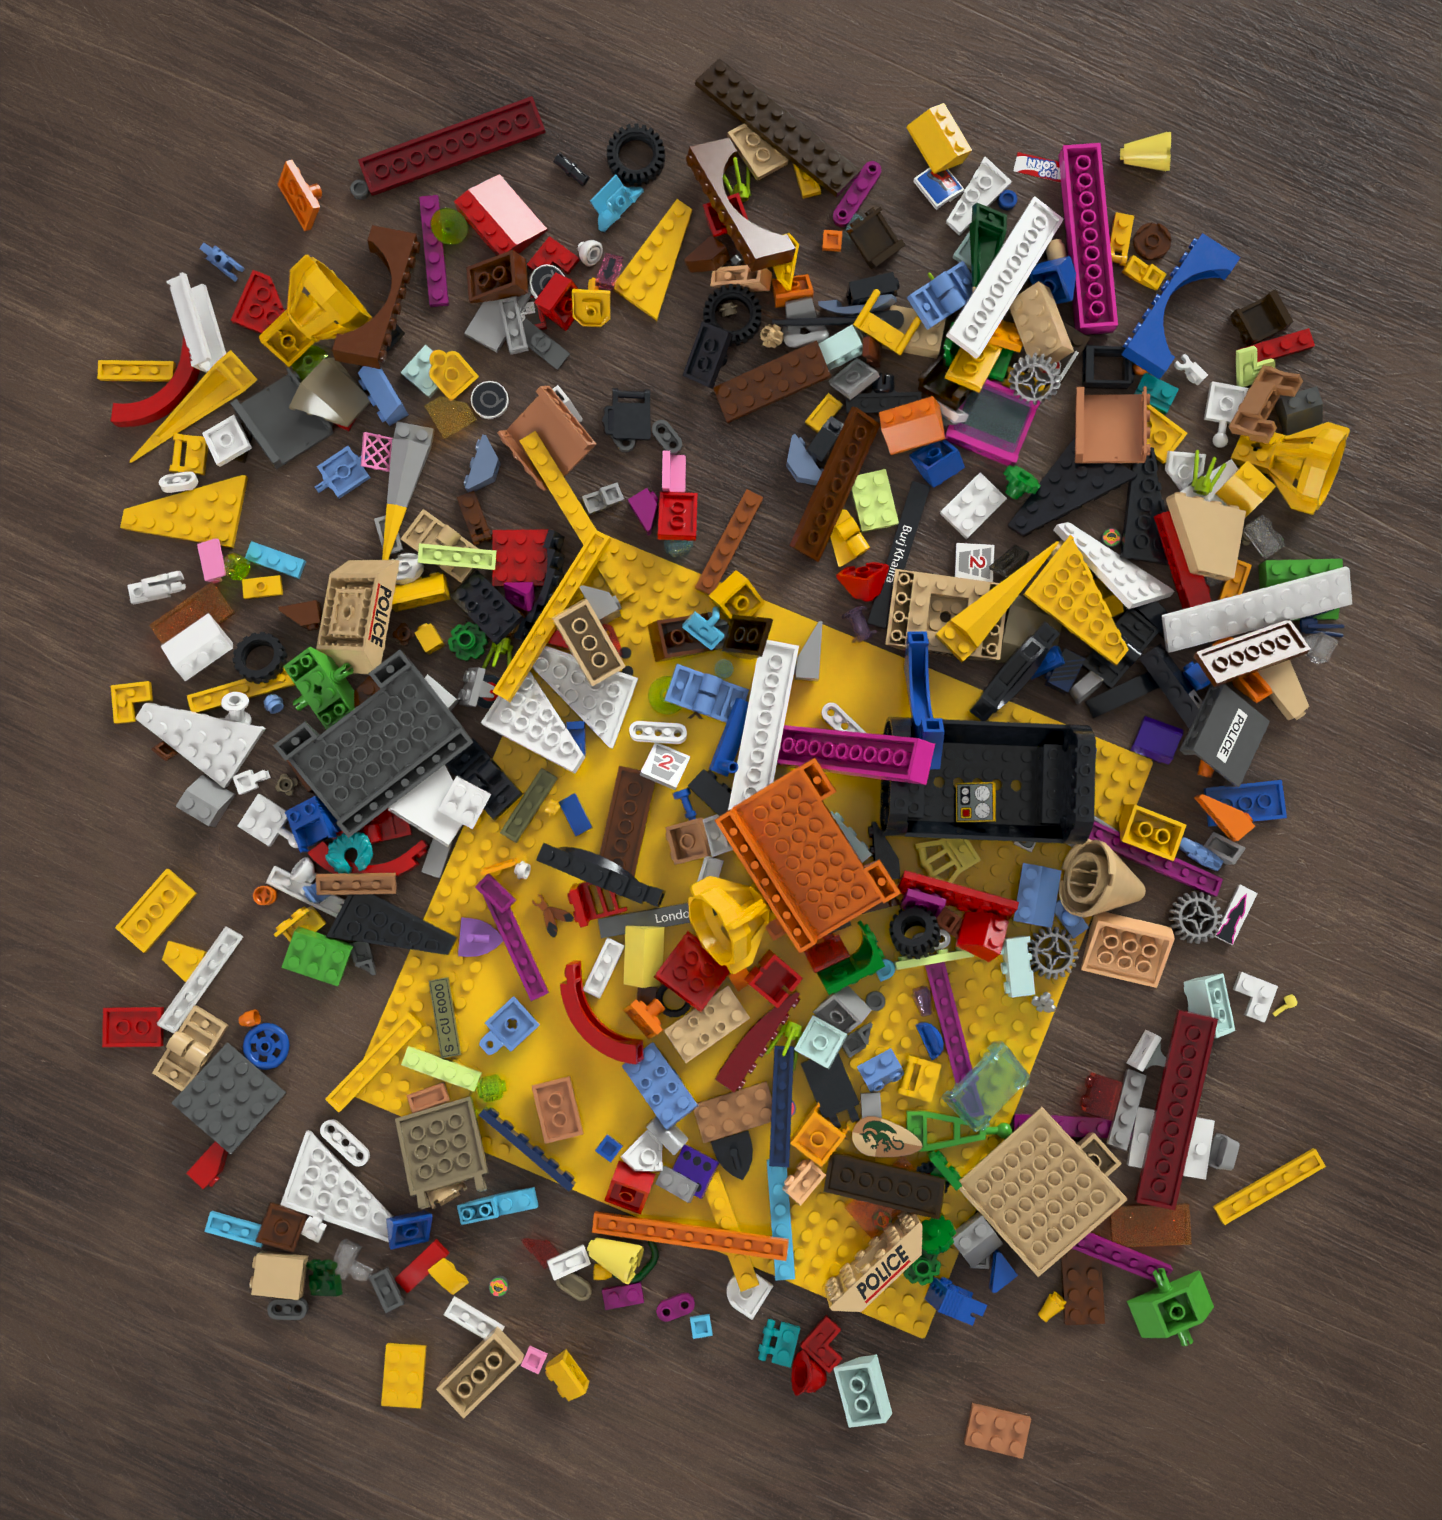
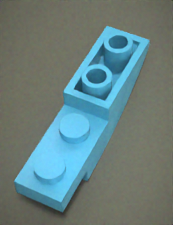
[457,1187,539,1225]

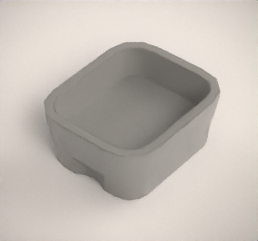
[1069,671,1104,705]
[1208,1133,1240,1171]

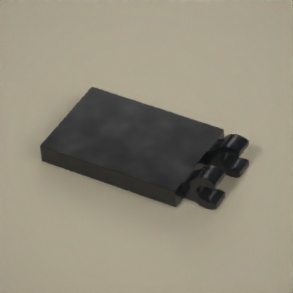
[801,1053,860,1129]

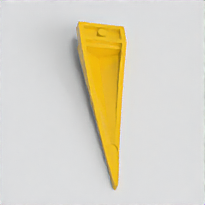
[129,350,258,463]
[935,541,1059,663]

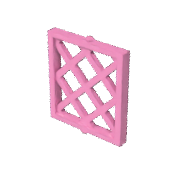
[361,432,393,472]

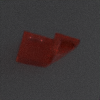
[521,1238,560,1269]

